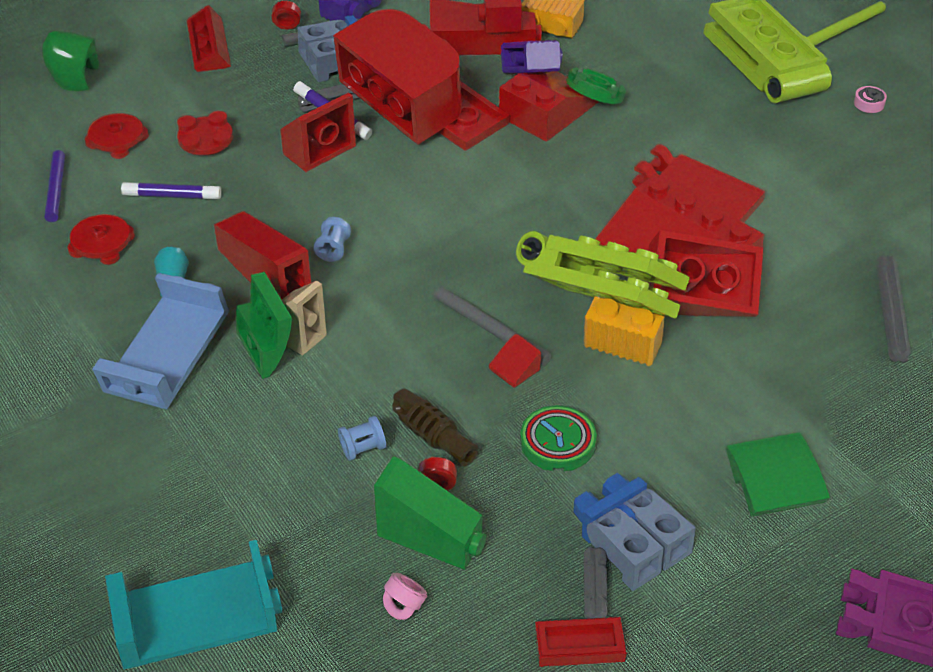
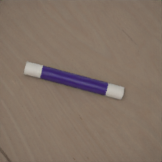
[293,81,373,140]
[121,182,221,199]

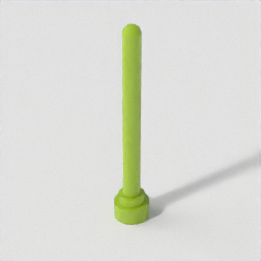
[804,1,886,46]

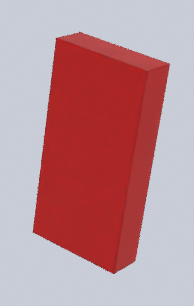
[535,617,626,667]

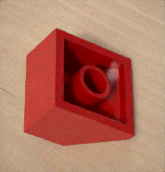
[280,92,356,172]

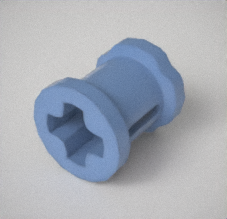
[314,217,351,262]
[338,416,386,461]

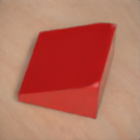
[489,334,541,388]

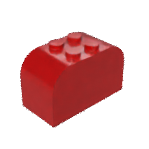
[333,9,462,145]

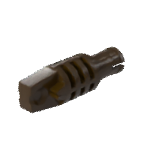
[392,388,479,466]

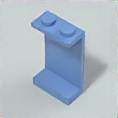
[92,273,229,409]

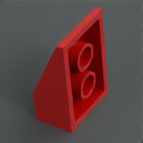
[499,71,600,142]
[647,230,764,317]

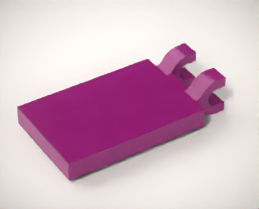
[835,568,933,667]

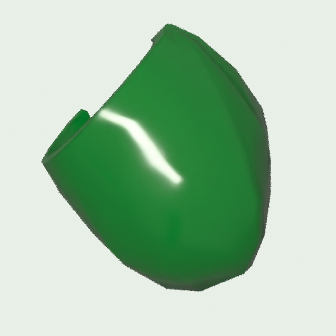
[42,30,99,92]

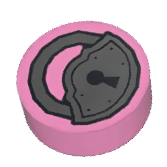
[854,86,887,113]

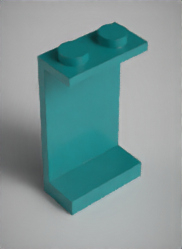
[105,540,283,670]

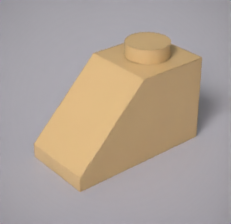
[282,281,327,356]

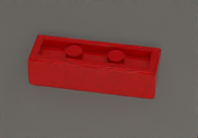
[187,5,231,72]

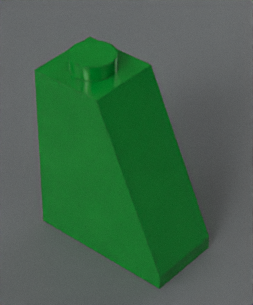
[374,456,486,570]

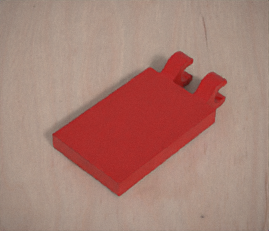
[439,82,510,151]
[632,144,766,222]

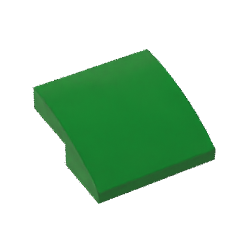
[236,272,292,379]
[725,432,830,517]

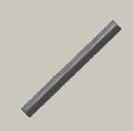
[434,286,551,366]

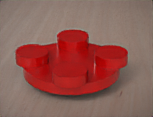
[177,111,233,155]
[84,113,149,159]
[68,214,135,265]

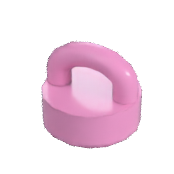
[383,573,427,620]

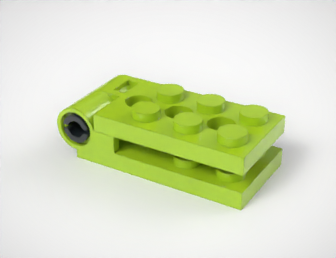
[703,0,832,103]
[516,231,690,319]

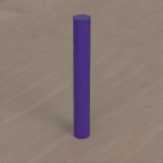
[44,150,65,222]

